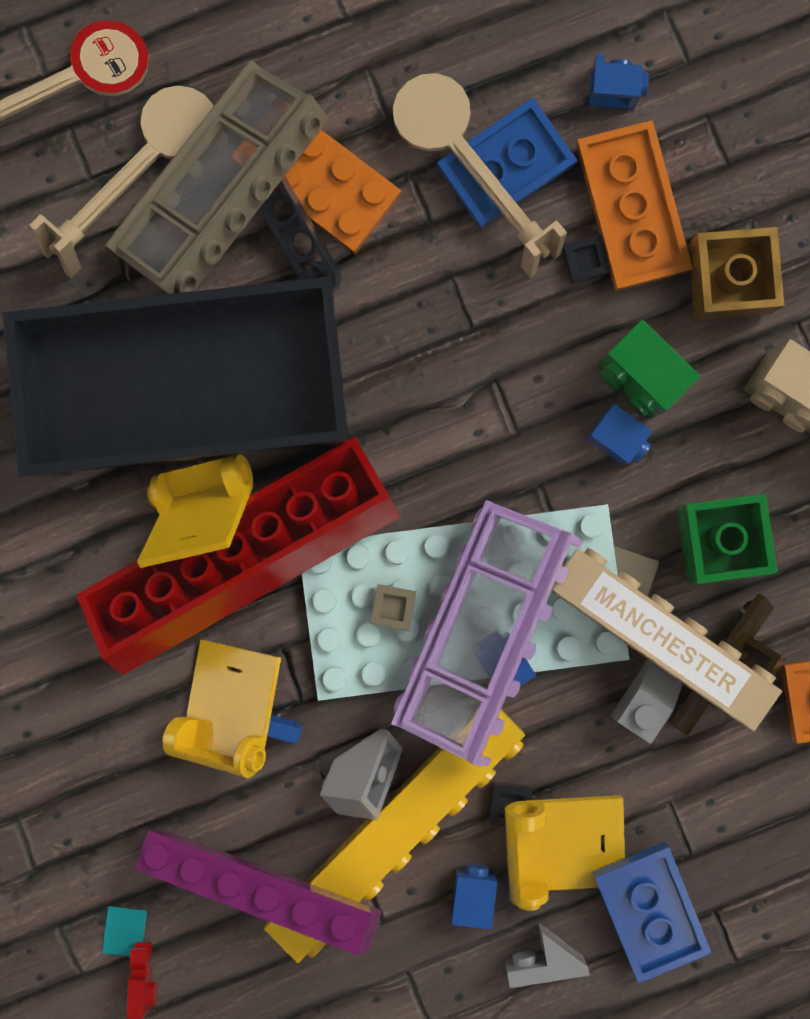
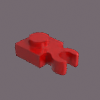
[127,942,158,1019]

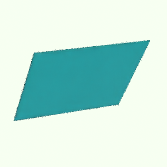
[102,906,147,957]

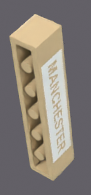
[551,548,782,731]

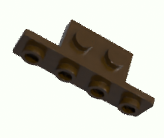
[671,593,786,736]

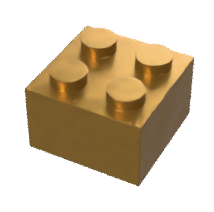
[688,227,784,321]

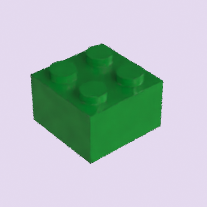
[596,319,701,419]
[676,493,778,584]

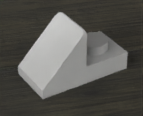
[504,923,590,988]

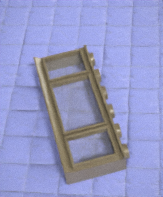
[105,60,330,294]

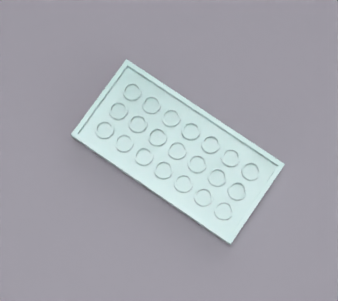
[302,504,629,701]

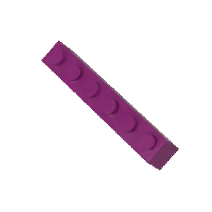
[134,830,382,955]

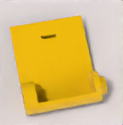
[137,454,253,568]
[163,640,281,778]
[505,795,625,911]

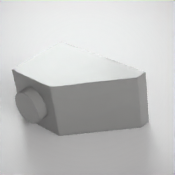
[610,659,683,744]
[320,729,403,820]

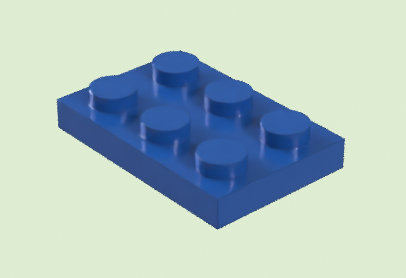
[437,98,577,230]
[592,842,711,984]

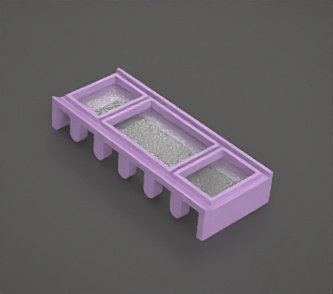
[391,500,583,766]

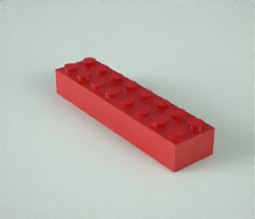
[76,437,401,675]

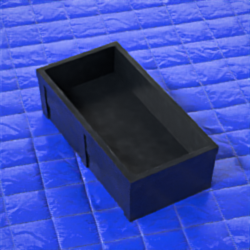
[2,276,349,477]

